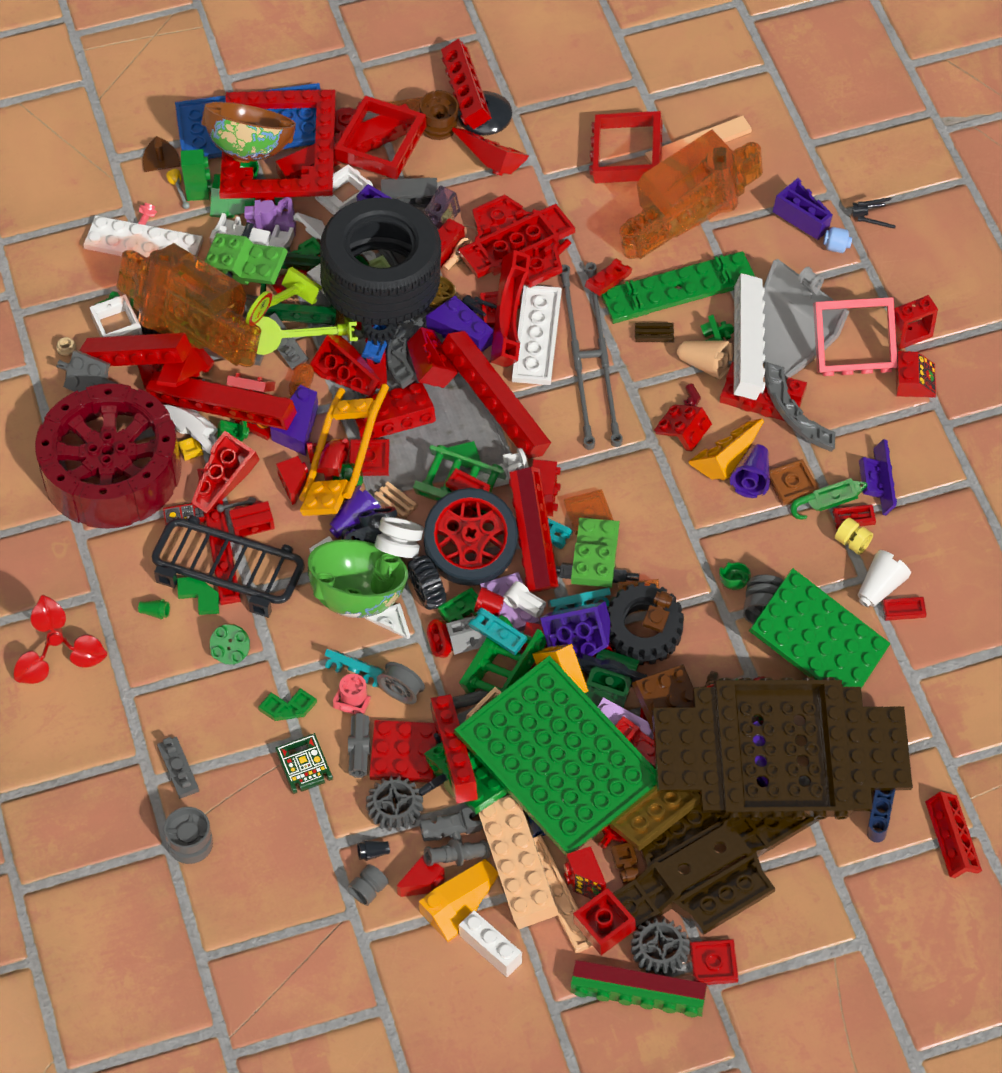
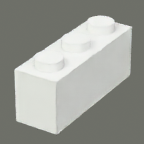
[459,911,522,977]

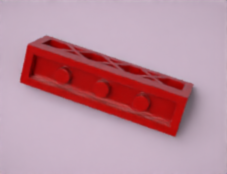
[925,791,982,878]

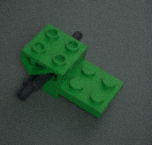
[419,742,508,814]

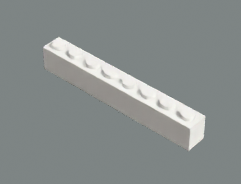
[734,273,765,400]

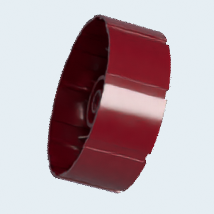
[35,383,181,529]

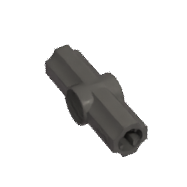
[348,713,370,778]

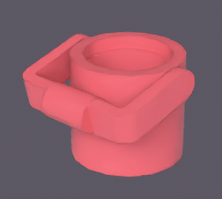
[333,674,371,714]

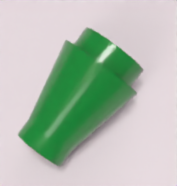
[138,599,170,619]

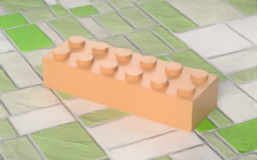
[479,795,559,930]

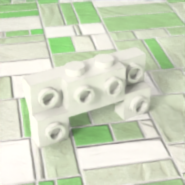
[210,213,295,250]

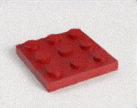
[369,720,437,782]

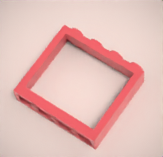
[813,297,898,376]

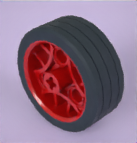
[424,488,518,586]

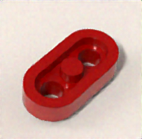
[427,619,452,658]

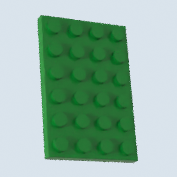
[749,568,891,688]

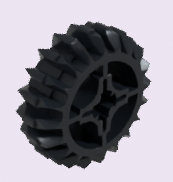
[408,555,446,610]

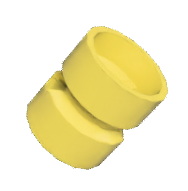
[835,518,873,555]

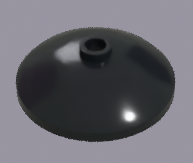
[458,91,512,135]

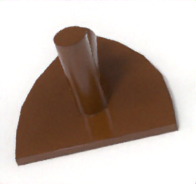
[143,136,181,172]

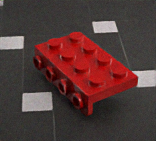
[354,383,436,439]

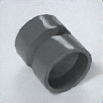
[347,864,389,906]

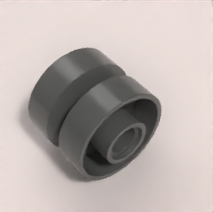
[164,807,213,864]

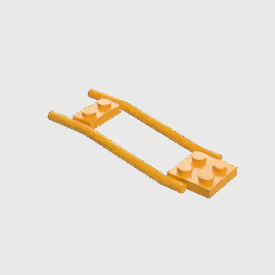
[299,384,389,516]

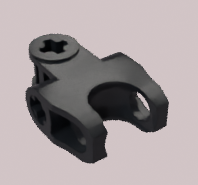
[341,507,398,544]

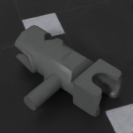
[420,807,482,844]

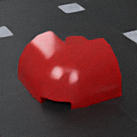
[316,439,350,481]

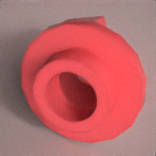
[138,203,158,225]

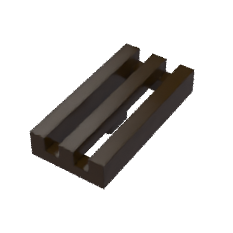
[635,323,674,342]

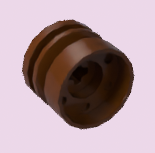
[420,90,459,140]

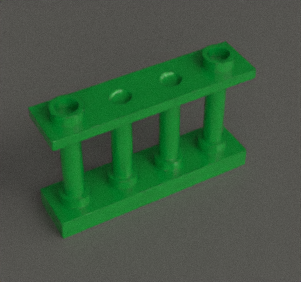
[413,445,507,516]
[459,615,546,693]

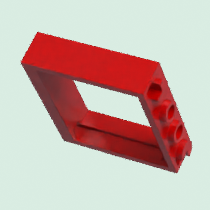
[333,95,427,180]
[589,111,663,183]

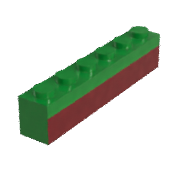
[571,960,707,1017]

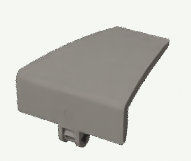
[763,259,849,379]

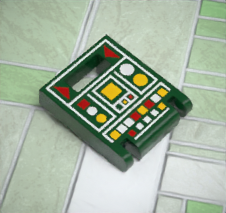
[275,733,333,794]

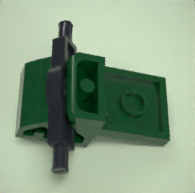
[576,649,648,708]

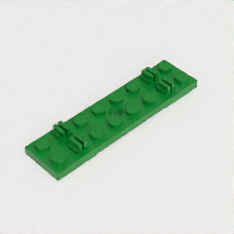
[601,251,755,324]

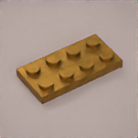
[610,785,701,851]

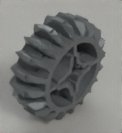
[366,775,423,832]
[631,918,690,976]

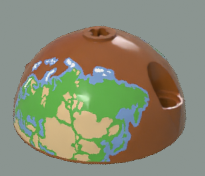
[201,102,296,163]

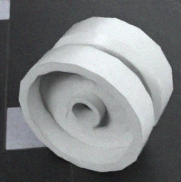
[374,517,424,558]

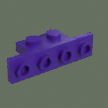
[859,439,897,516]

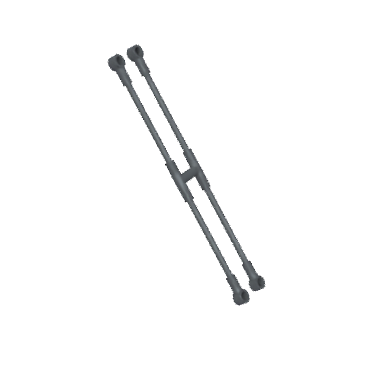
[559,262,623,450]

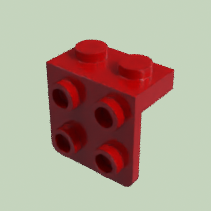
[654,405,712,451]

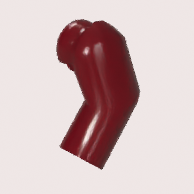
[684,383,701,406]

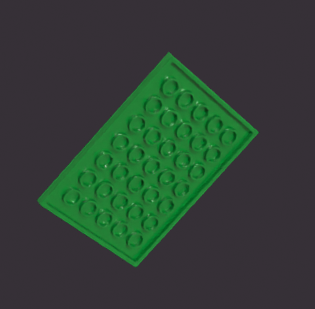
[454,655,657,856]

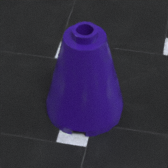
[730,444,770,498]
[329,485,381,538]

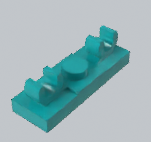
[547,588,611,612]
[324,649,386,687]

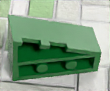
[181,149,212,201]

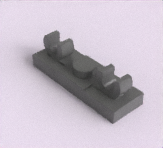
[269,313,309,370]
[157,737,199,799]

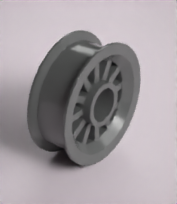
[377,662,425,704]

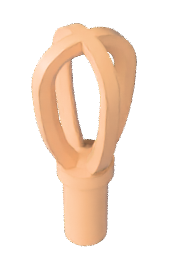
[442,238,472,271]

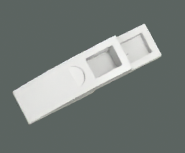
[164,405,218,454]

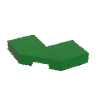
[177,577,219,615]
[258,688,317,721]

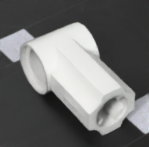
[503,581,546,618]

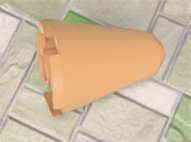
[677,340,734,379]

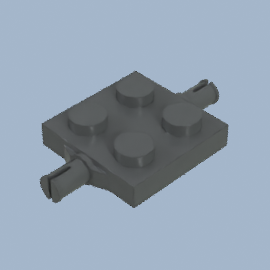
[57,350,118,392]

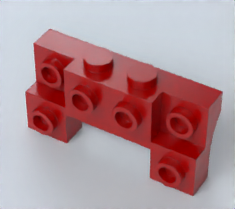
[720,361,807,421]

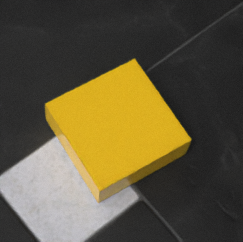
[178,437,204,461]

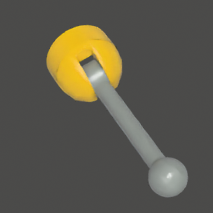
[166,169,190,209]

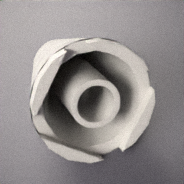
[858,550,911,608]

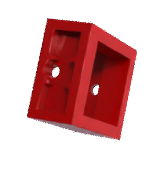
[894,295,938,350]

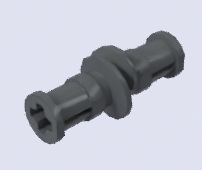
[423,839,490,866]

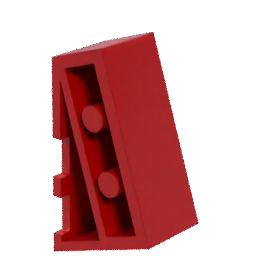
[407,327,459,388]

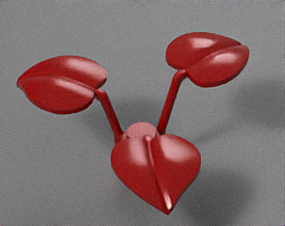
[14,595,107,684]

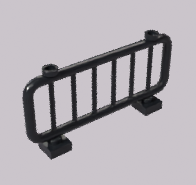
[151,516,305,618]

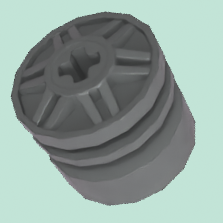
[743,575,783,624]

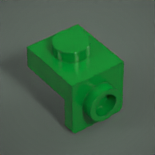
[217,420,249,442]

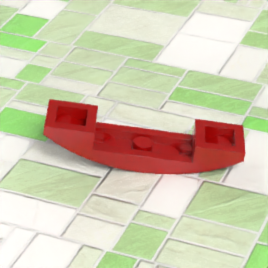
[615,716,656,769]

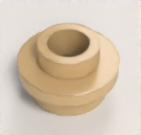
[56,337,76,356]

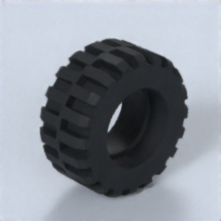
[607,582,684,665]

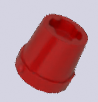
[474,587,505,617]

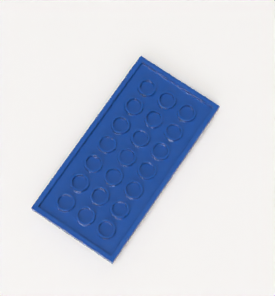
[175,83,321,159]

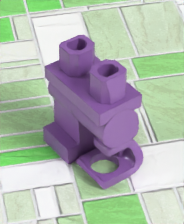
[244,197,296,236]

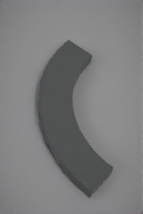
[387,310,428,389]
[764,362,835,452]

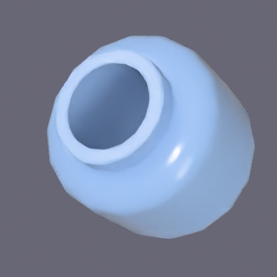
[823,227,852,253]

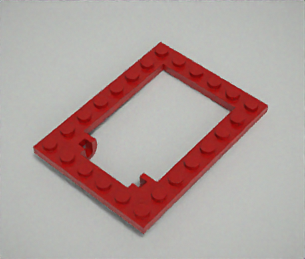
[219,89,336,199]

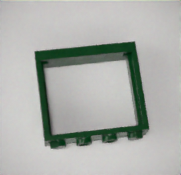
[260,253,336,325]

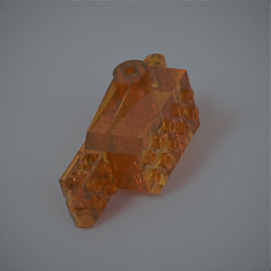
[619,129,763,259]
[116,243,262,367]

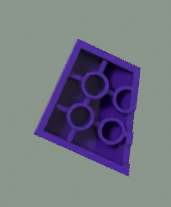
[540,601,610,658]

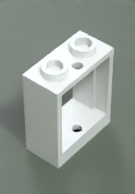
[315,164,373,215]
[89,294,143,337]

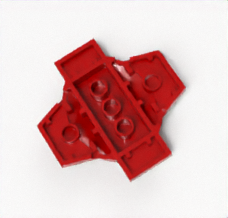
[458,194,575,288]

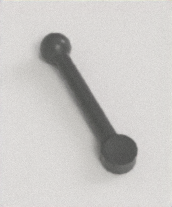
[217,497,256,512]

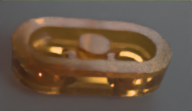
[289,363,314,397]

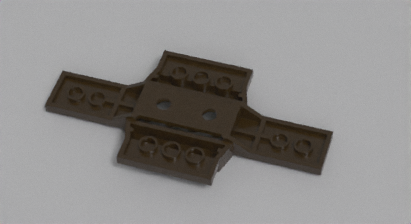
[613,792,819,935]

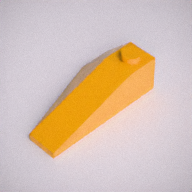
[688,419,764,480]
[419,859,499,942]

